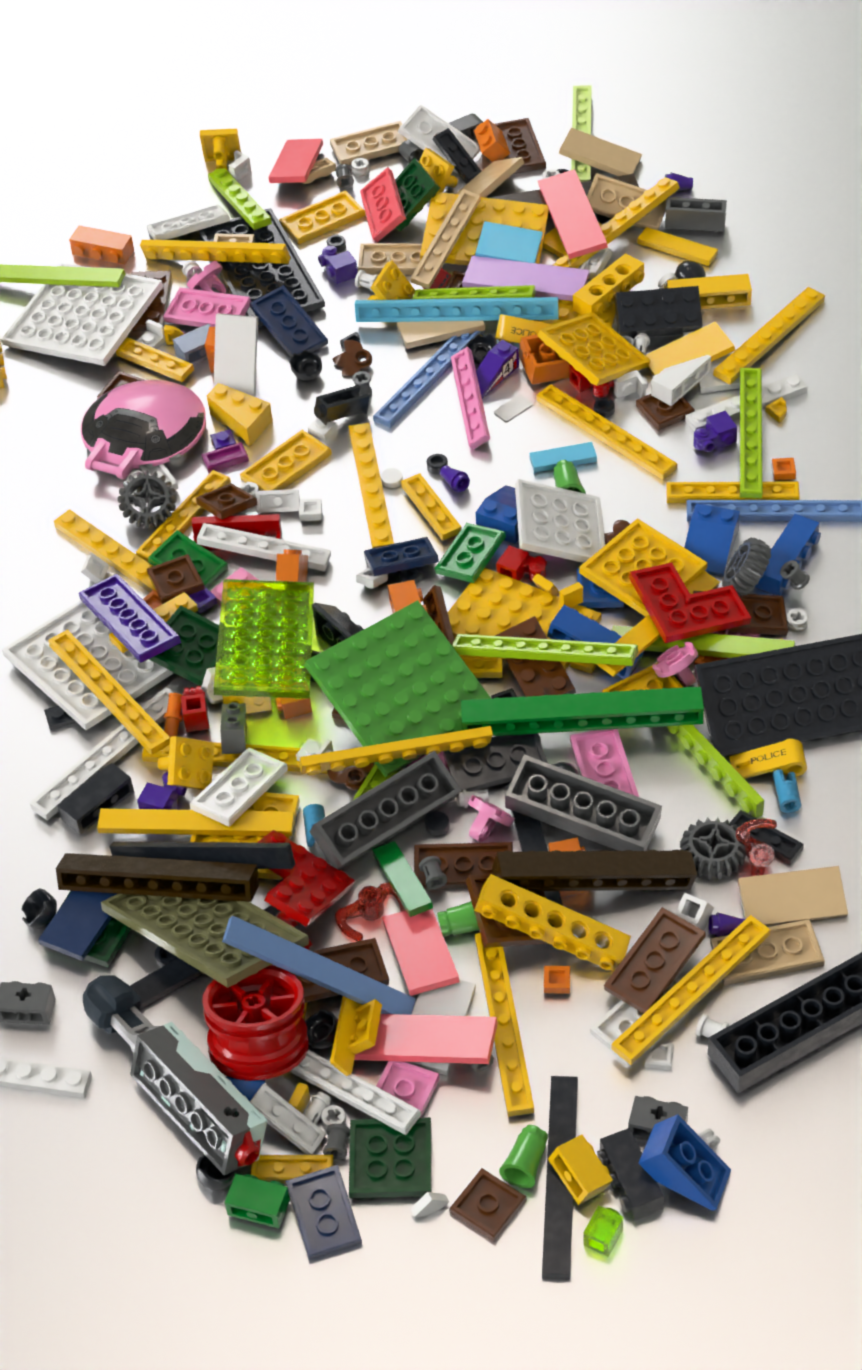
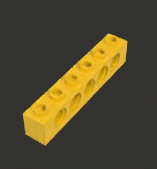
[474,874,631,972]

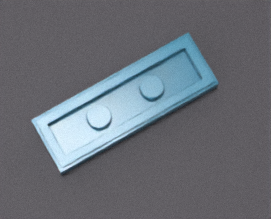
[529,442,597,473]

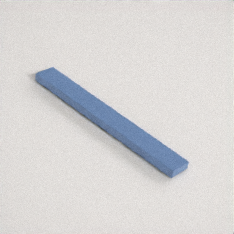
[373,331,485,428]
[686,500,862,522]
[222,916,416,1015]

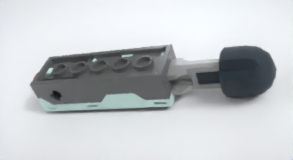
[83,975,268,1175]

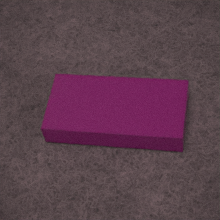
[201,442,249,473]

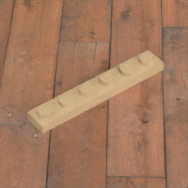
[411,189,481,289]

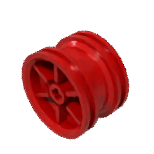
[202,966,309,1081]

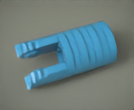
[773,769,802,813]
[303,804,325,847]

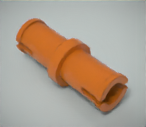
[163,693,183,737]

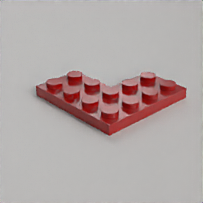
[629,562,752,643]
[257,830,355,927]

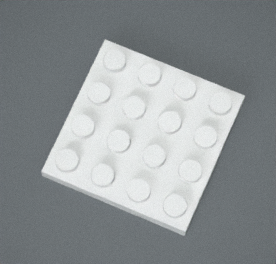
[515,479,605,563]

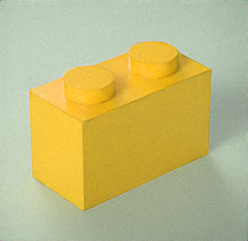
[548,1134,613,1205]

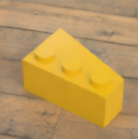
[206,383,273,447]

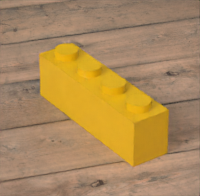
[667,274,752,309]

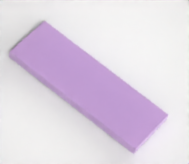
[462,256,590,301]

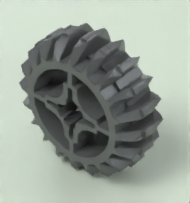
[117,470,177,529]
[722,537,771,598]
[680,817,748,880]

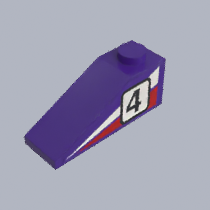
[476,340,519,399]

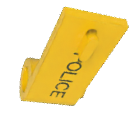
[495,314,553,344]
[729,739,807,779]

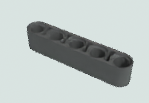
[399,113,483,163]

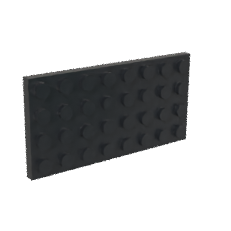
[198,207,325,327]
[694,634,862,757]

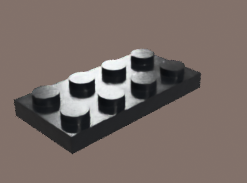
[443,734,548,792]

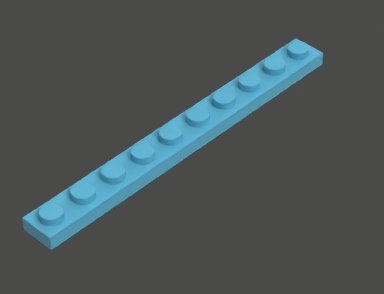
[354,297,559,322]

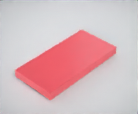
[268,138,324,183]
[360,167,406,242]
[382,909,460,996]

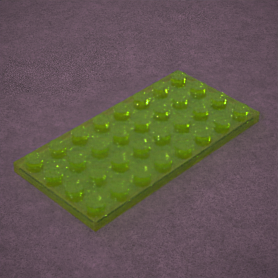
[214,579,314,699]

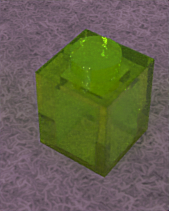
[583,1205,624,1257]

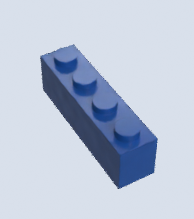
[755,514,821,596]
[547,605,644,679]

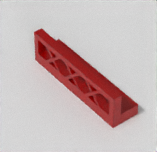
[192,514,282,551]

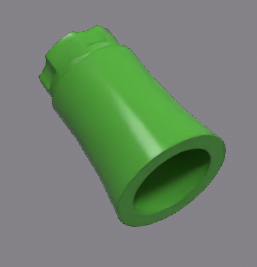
[553,460,586,494]
[437,901,479,937]
[499,1125,548,1189]

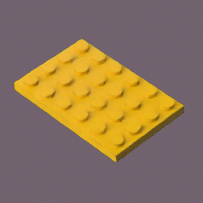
[420,192,549,266]
[448,568,602,671]

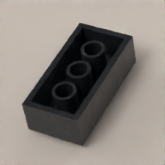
[614,286,703,339]

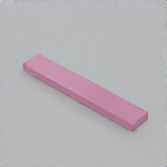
[451,347,490,449]

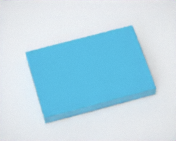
[475,221,543,263]

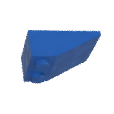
[475,485,519,544]
[684,503,740,577]
[639,1114,731,1211]

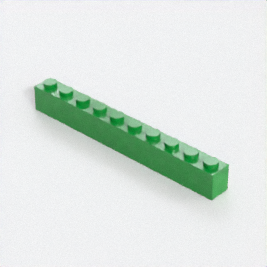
[461,687,704,736]

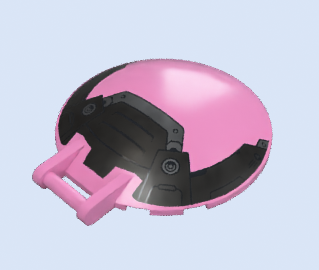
[80,380,206,479]

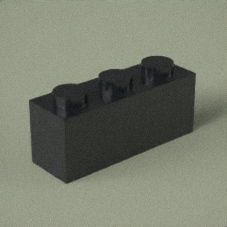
[57,762,134,835]
[597,1128,664,1221]

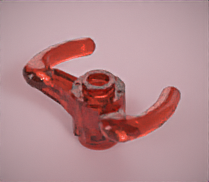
[736,818,777,877]
[335,882,405,941]

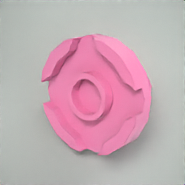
[187,261,226,294]
[652,642,698,687]
[468,794,515,843]

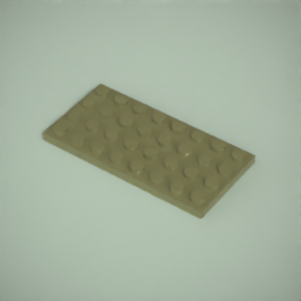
[101,894,309,988]

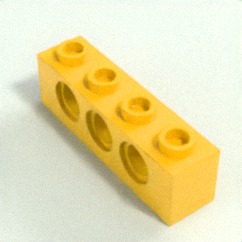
[573,253,645,316]

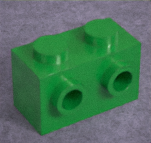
[224,1174,290,1229]

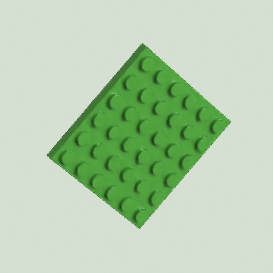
[304,600,491,778]

